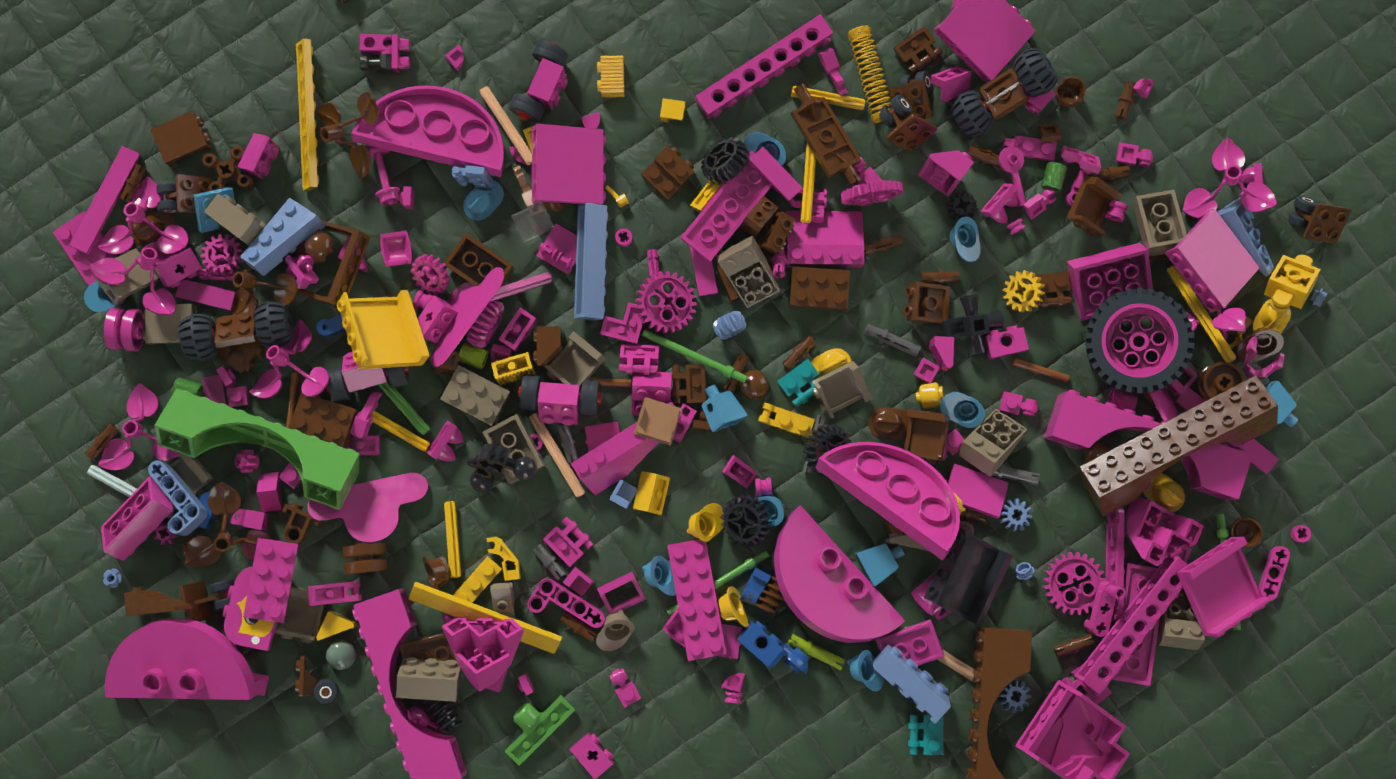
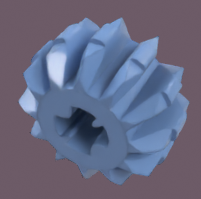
[713,311,747,340]
[1000,499,1032,532]
[998,679,1032,713]

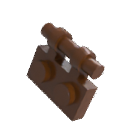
[893,26,943,74]
[1030,272,1072,308]
[671,364,706,404]

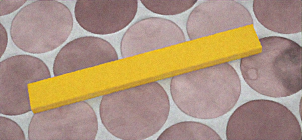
[408,582,562,654]

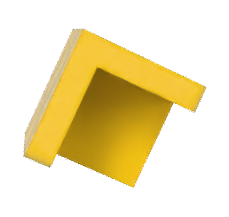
[660,98,685,123]

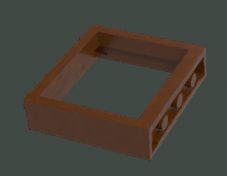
[286,220,371,307]

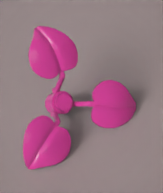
[1183,138,1276,218]
[98,177,189,255]
[90,241,176,315]
[1187,308,1246,340]
[249,320,330,399]
[98,383,182,470]

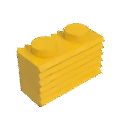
[597,56,624,97]
[491,352,536,386]

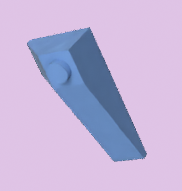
[1218,197,1274,276]

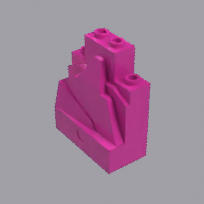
[1015,680,1130,779]

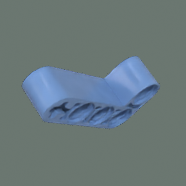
[148,460,207,536]

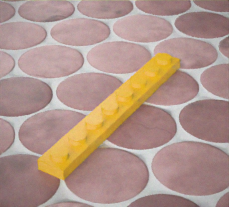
[296,38,319,191]

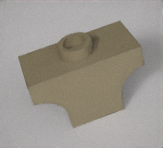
[490,582,515,619]

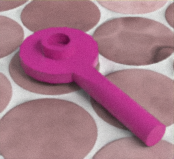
[999,146,1026,206]

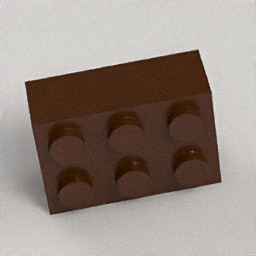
[444,233,515,287]
[789,267,850,312]
[289,392,360,449]

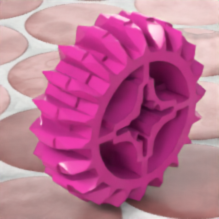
[467,300,504,348]

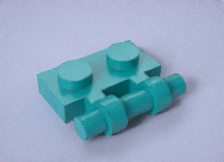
[777,359,819,407]
[908,714,943,755]

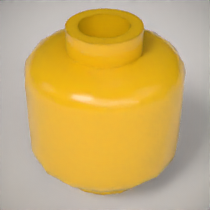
[916,382,945,409]

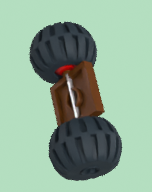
[950,48,1058,137]
[179,301,294,362]

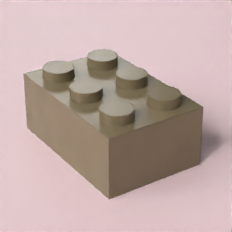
[1133,190,1187,256]
[204,194,266,246]
[441,365,512,427]
[483,414,546,484]
[396,657,461,702]

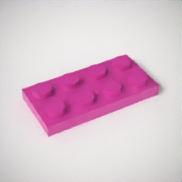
[53,211,117,286]
[243,538,299,623]

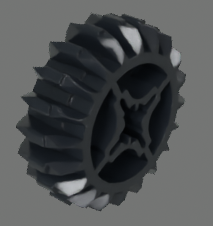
[701,137,750,185]
[803,424,852,476]
[720,494,772,547]

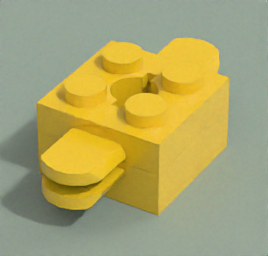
[1264,255,1321,312]

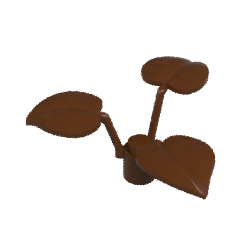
[315,92,379,180]
[230,269,298,316]
[185,482,273,567]

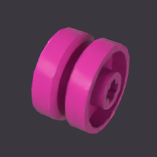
[104,307,145,352]

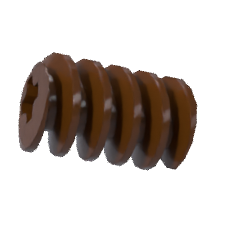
[754,572,785,615]

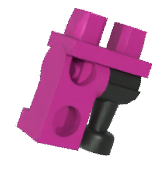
[360,34,410,73]

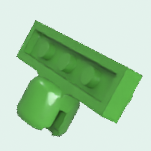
[505,695,575,765]

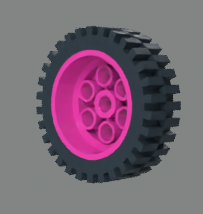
[1085,288,1195,394]

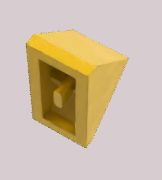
[316,611,358,641]

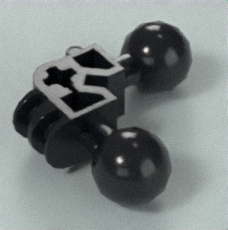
[466,442,538,492]

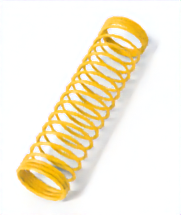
[847,25,891,123]

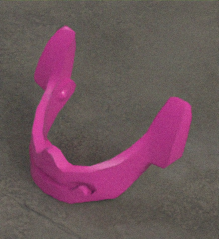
[1244,336,1284,379]

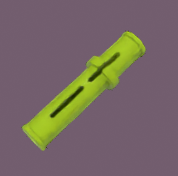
[788,634,845,670]

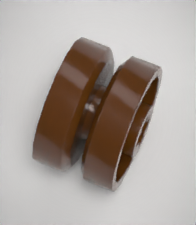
[1195,362,1245,401]
[342,542,388,574]

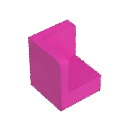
[563,567,594,596]

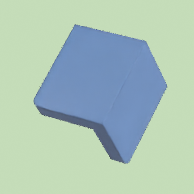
[609,479,637,509]

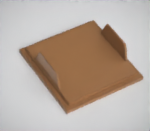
[634,397,682,445]

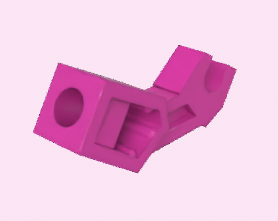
[818,48,848,95]
[350,390,383,439]

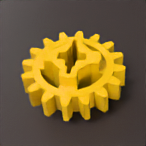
[1002,270,1045,313]

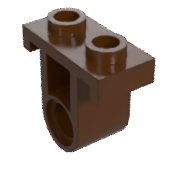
[739,196,778,238]
[282,502,325,544]

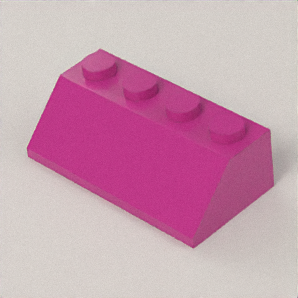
[918,150,974,197]
[101,476,173,561]

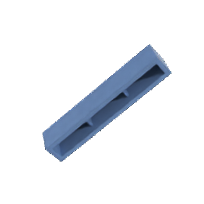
[574,203,608,321]

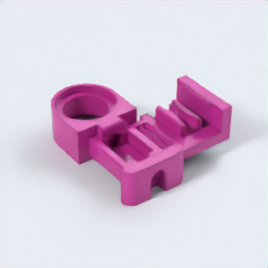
[789,188,827,223]

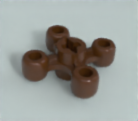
[202,146,254,191]

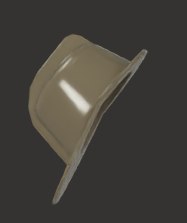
[596,610,635,651]

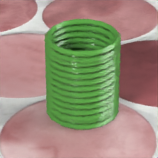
[1041,162,1067,192]
[172,377,204,397]

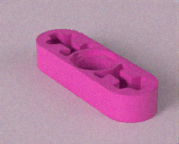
[1258,546,1290,600]

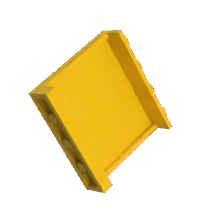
[337,290,430,370]

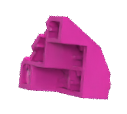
[1126,497,1204,566]
[442,617,524,691]

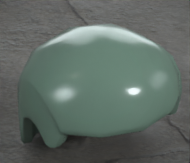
[326,639,356,670]

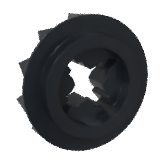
[947,191,977,221]

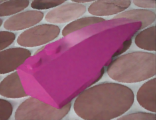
[571,402,682,495]

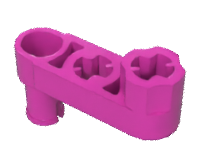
[1084,581,1126,637]

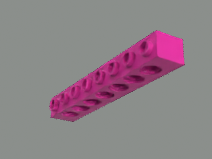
[695,14,833,119]
[1075,556,1187,695]

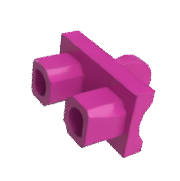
[285,254,319,289]

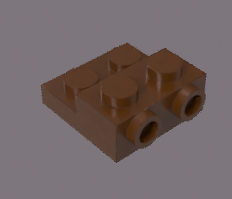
[641,146,695,201]
[757,212,795,254]
[904,282,950,325]
[216,336,266,375]

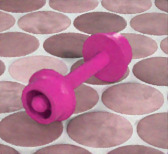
[365,144,401,205]

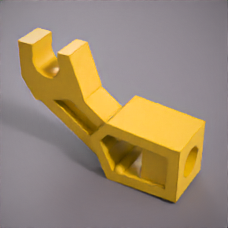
[487,537,521,581]

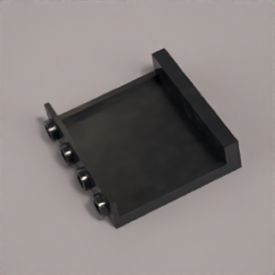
[924,527,1013,626]

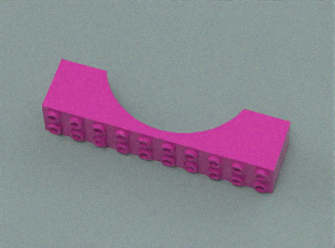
[1044,390,1253,501]
[352,588,467,779]

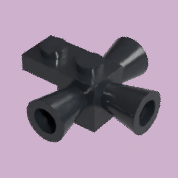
[942,294,1004,355]

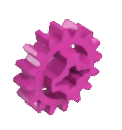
[200,234,244,275]
[410,254,451,295]

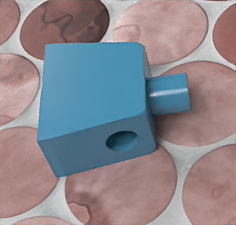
[1266,381,1298,427]
[702,385,748,432]
[855,543,905,586]

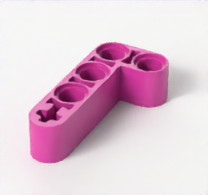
[528,578,606,628]

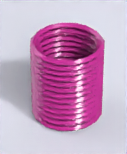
[1107,388,1138,411]

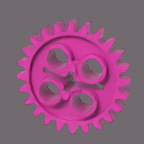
[841,180,903,206]
[635,271,697,333]
[1042,552,1106,615]

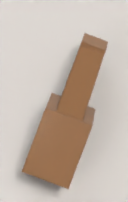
[513,165,543,216]

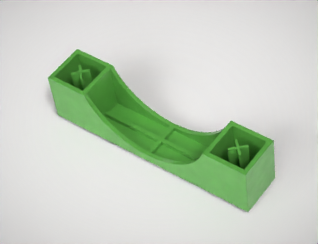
[154,388,359,510]

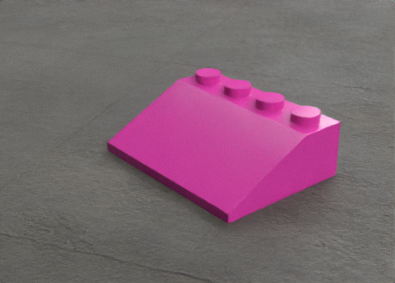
[786,211,864,268]
[1066,243,1153,321]

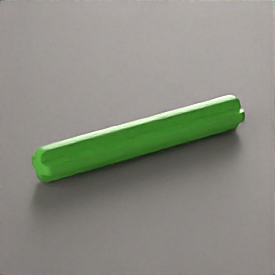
[378,379,430,435]

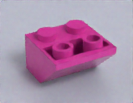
[237,133,279,180]
[632,372,672,415]

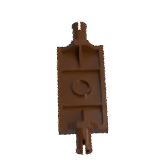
[791,84,861,186]

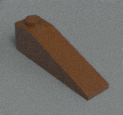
[124,587,192,616]

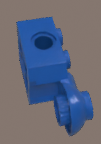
[737,621,810,674]

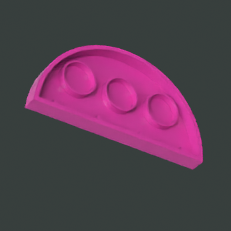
[351,85,504,178]
[816,442,960,561]
[774,505,905,643]
[105,618,257,700]

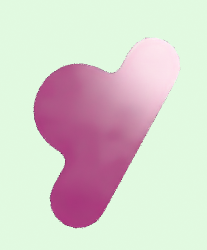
[431,267,504,367]
[308,473,428,542]

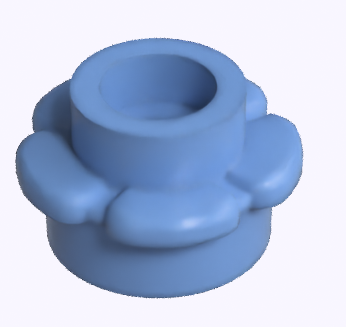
[1310,289,1327,307]
[1016,562,1035,580]
[103,569,122,588]

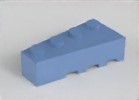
[240,198,325,276]
[873,644,951,724]

